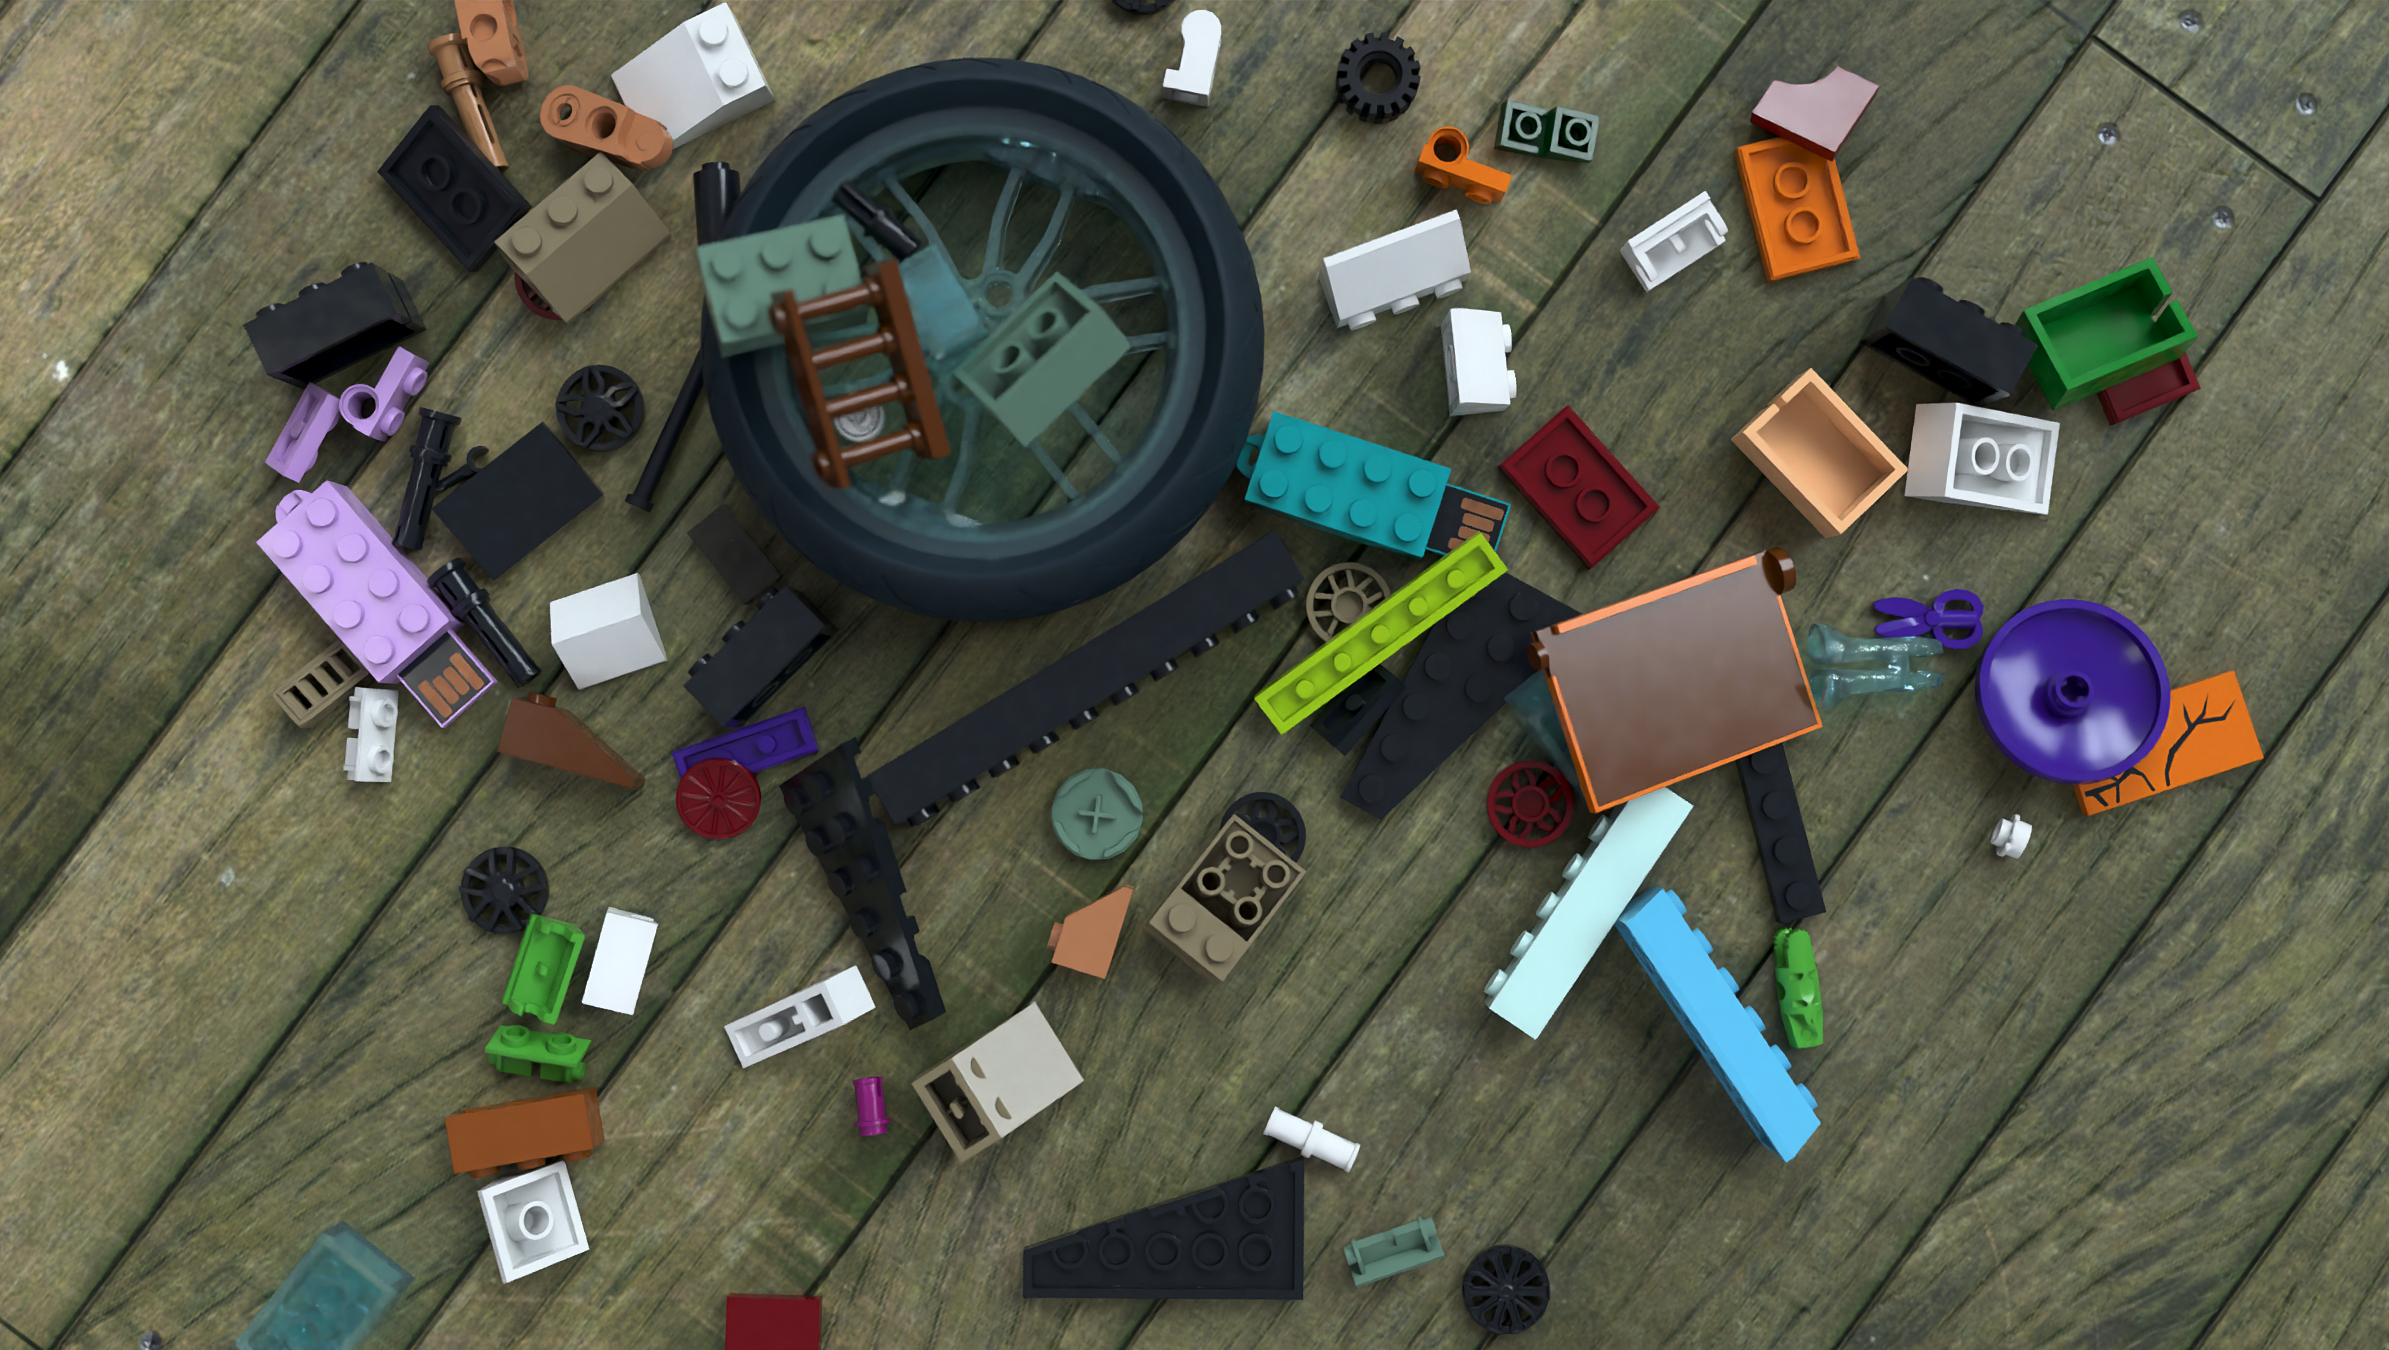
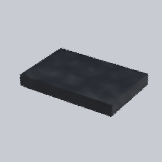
[377,105,532,272]
[432,421,604,580]

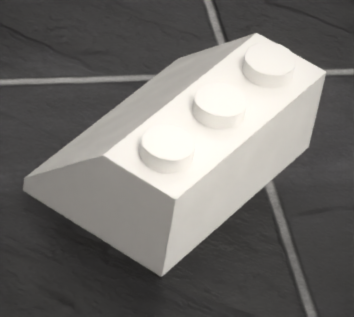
[1318,210,1471,330]

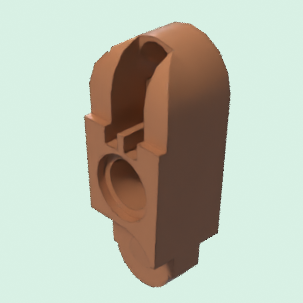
[454,0,528,86]
[540,85,673,172]

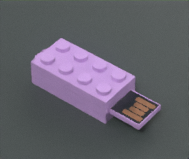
[256,480,497,728]

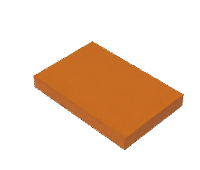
[1734,137,1860,283]

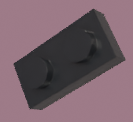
[1310,664,1407,756]

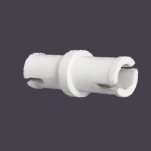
[1263,1106,1360,1173]

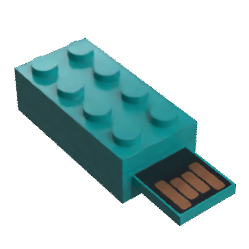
[1236,411,1511,562]

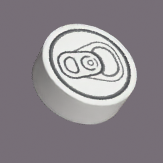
[835,391,885,442]

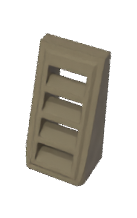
[271,639,372,728]

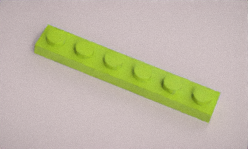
[1254,531,1508,735]

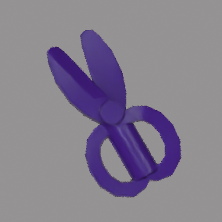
[1872,589,1984,650]

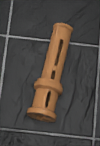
[427,33,509,173]

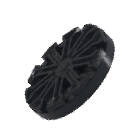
[1462,1244,1550,1335]

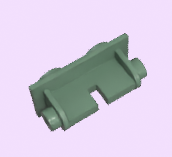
[1343,1216,1445,1288]

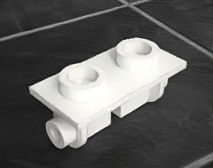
[343,687,399,782]

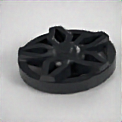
[556,365,645,452]
[1219,792,1306,863]

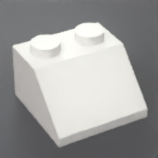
[1441,308,1516,416]

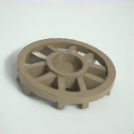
[1306,562,1391,642]

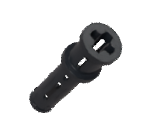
[392,407,462,550]
[427,557,542,689]

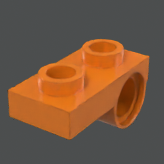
[1414,126,1512,204]

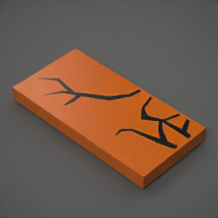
[2073,670,2264,816]

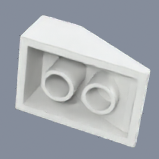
[611,2,776,149]
[1905,403,2060,514]

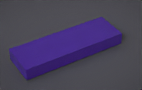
[672,707,820,779]

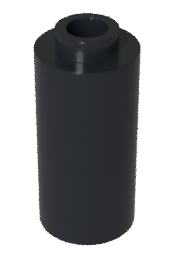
[693,162,741,247]

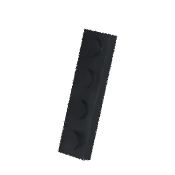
[1735,743,1826,923]

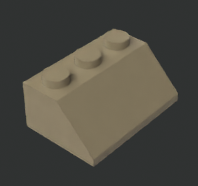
[494,151,671,326]

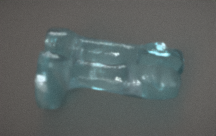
[1807,623,1944,711]

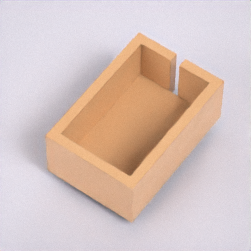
[1731,368,1909,539]

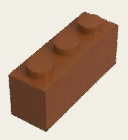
[445,1086,605,1178]

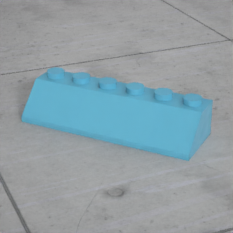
[1614,885,1821,1163]

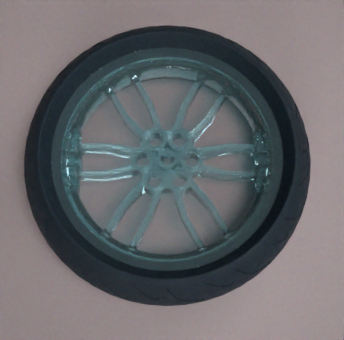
[700,57,1265,622]

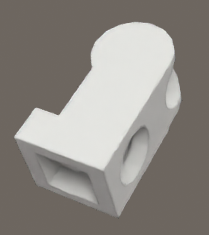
[1163,10,1221,107]

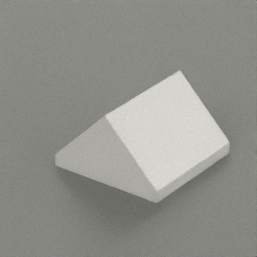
[550,573,668,690]
[477,1160,589,1283]

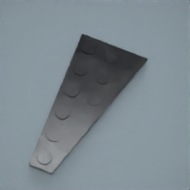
[1340,572,1582,820]
[779,737,946,1030]
[1023,1156,1304,1300]

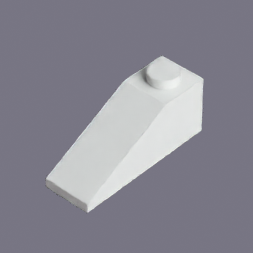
[724,965,875,1068]

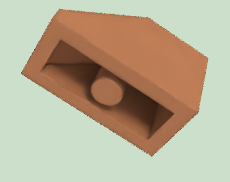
[1047,884,1134,979]

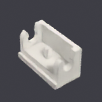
[1619,191,1728,292]
[582,907,658,1015]

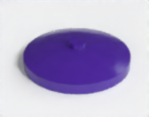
[1975,599,2170,785]

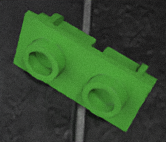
[485,1025,591,1084]

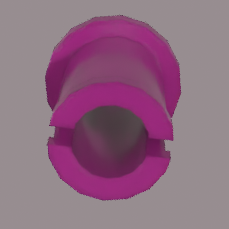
[853,1076,891,1136]

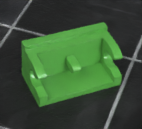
[501,913,585,1025]

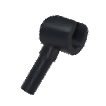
[437,446,489,493]

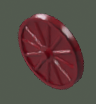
[676,758,761,839]

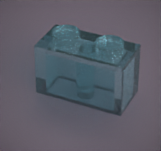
[898,243,989,365]

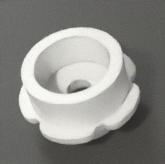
[1991,814,2032,859]

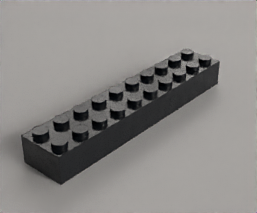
[866,530,1304,828]

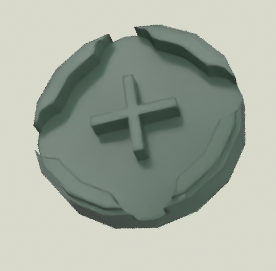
[1051,768,1143,860]

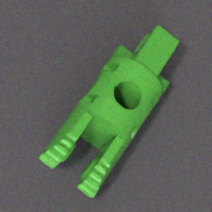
[1772,927,1823,1048]

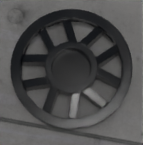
[459,847,549,934]

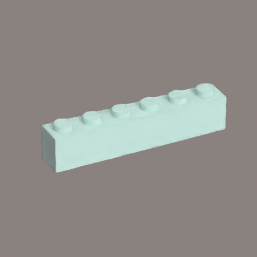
[1484,787,1693,1040]

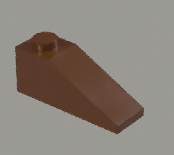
[497,691,645,789]

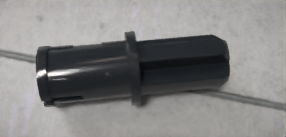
[832,180,923,265]

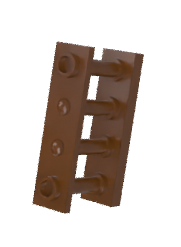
[768,260,951,489]

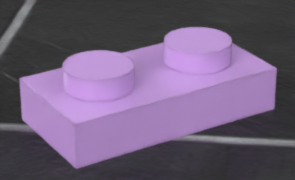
[265,382,340,483]

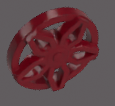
[1486,760,1574,847]

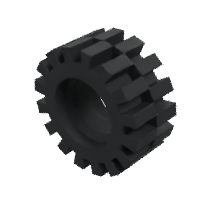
[1336,32,1421,124]

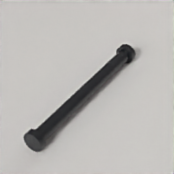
[625,349,704,512]

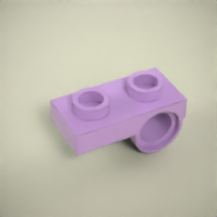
[339,346,430,442]

